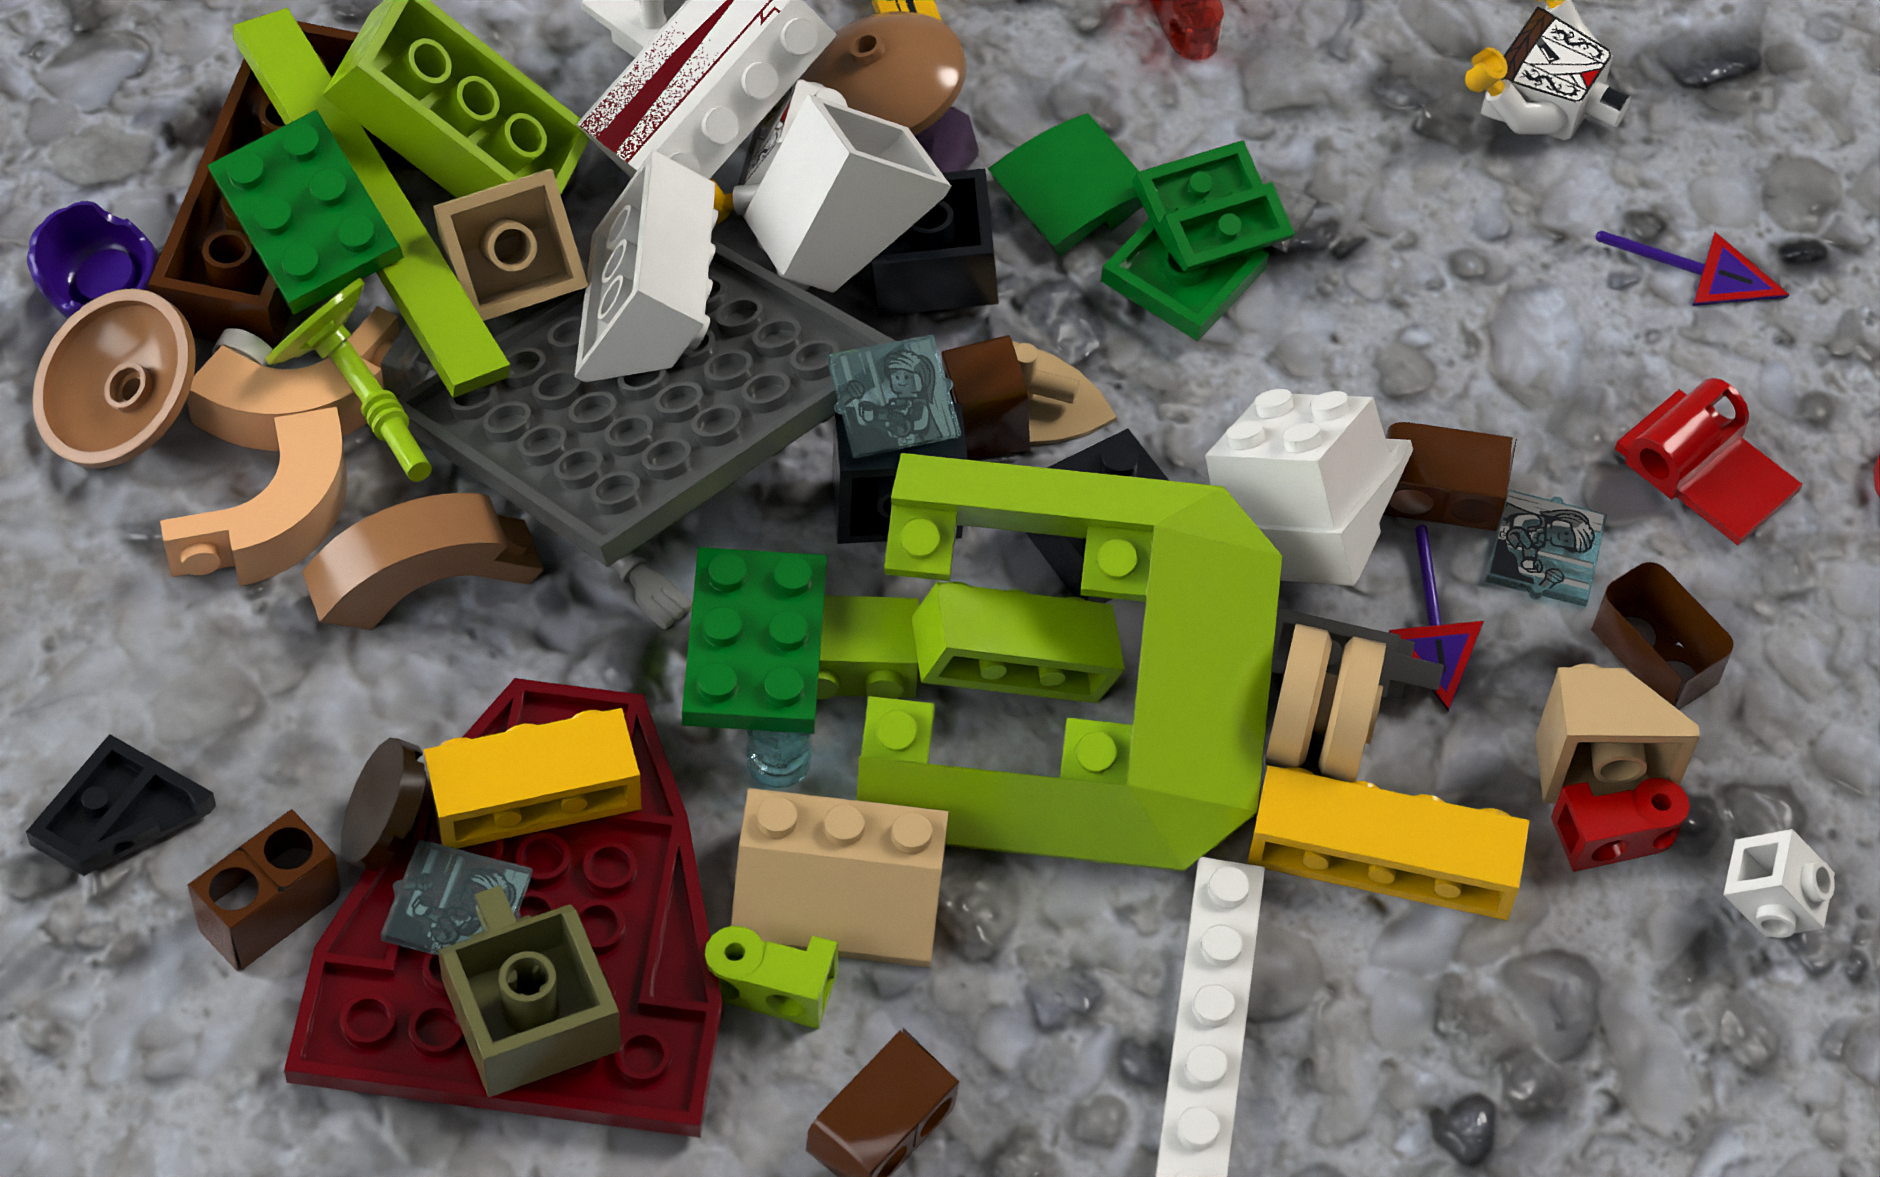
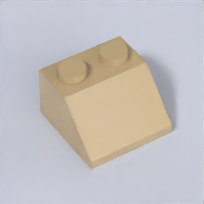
[433,168,589,321]
[1535,664,1700,803]

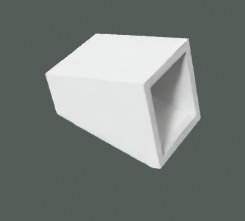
[743,94,951,293]

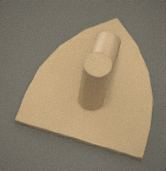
[996,337,1117,445]

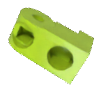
[705,926,839,1029]

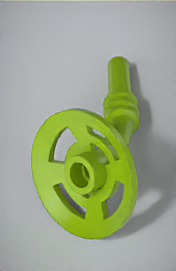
[265,278,432,482]

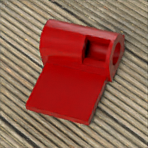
[1615,378,1803,546]

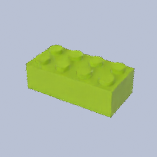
[322,0,590,198]

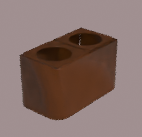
[941,335,1030,460]
[1383,422,1517,531]
[1591,562,1734,710]
[187,809,341,972]
[806,1027,959,1177]

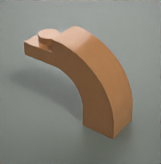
[302,493,544,630]

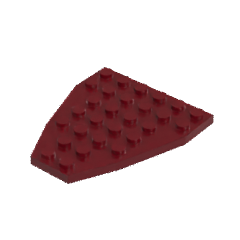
[284,678,722,1138]

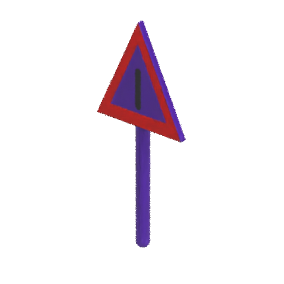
[1595,231,1790,306]
[1389,524,1484,712]

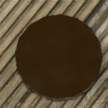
[341,738,426,871]

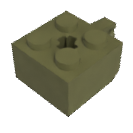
[438,885,621,1098]

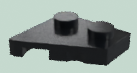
[26,734,216,876]

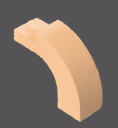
[187,306,403,451]
[160,407,348,587]

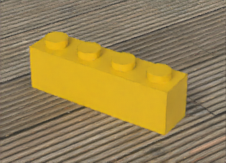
[1247,765,1530,921]

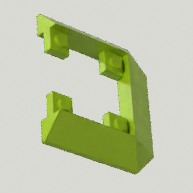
[856,453,1282,872]

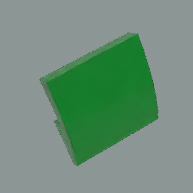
[987,113,1143,257]
[1132,140,1295,272]

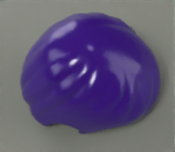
[27,201,160,319]

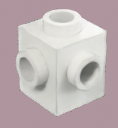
[1723,829,1835,938]

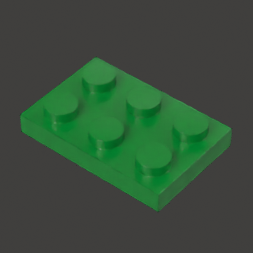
[207,109,404,315]
[682,547,827,734]

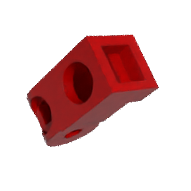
[1550,778,1690,872]

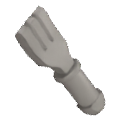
[611,552,692,629]

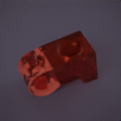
[1149,0,1224,60]

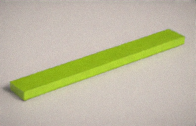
[233,7,510,398]

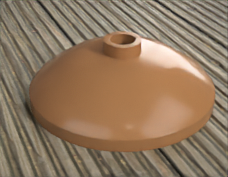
[799,11,966,136]
[33,289,196,468]

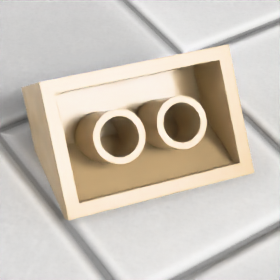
[731,788,949,968]

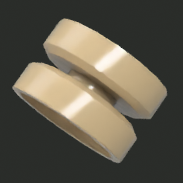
[1264,623,1386,782]

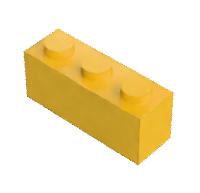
[423,708,641,851]

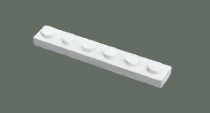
[1155,857,1265,1177]

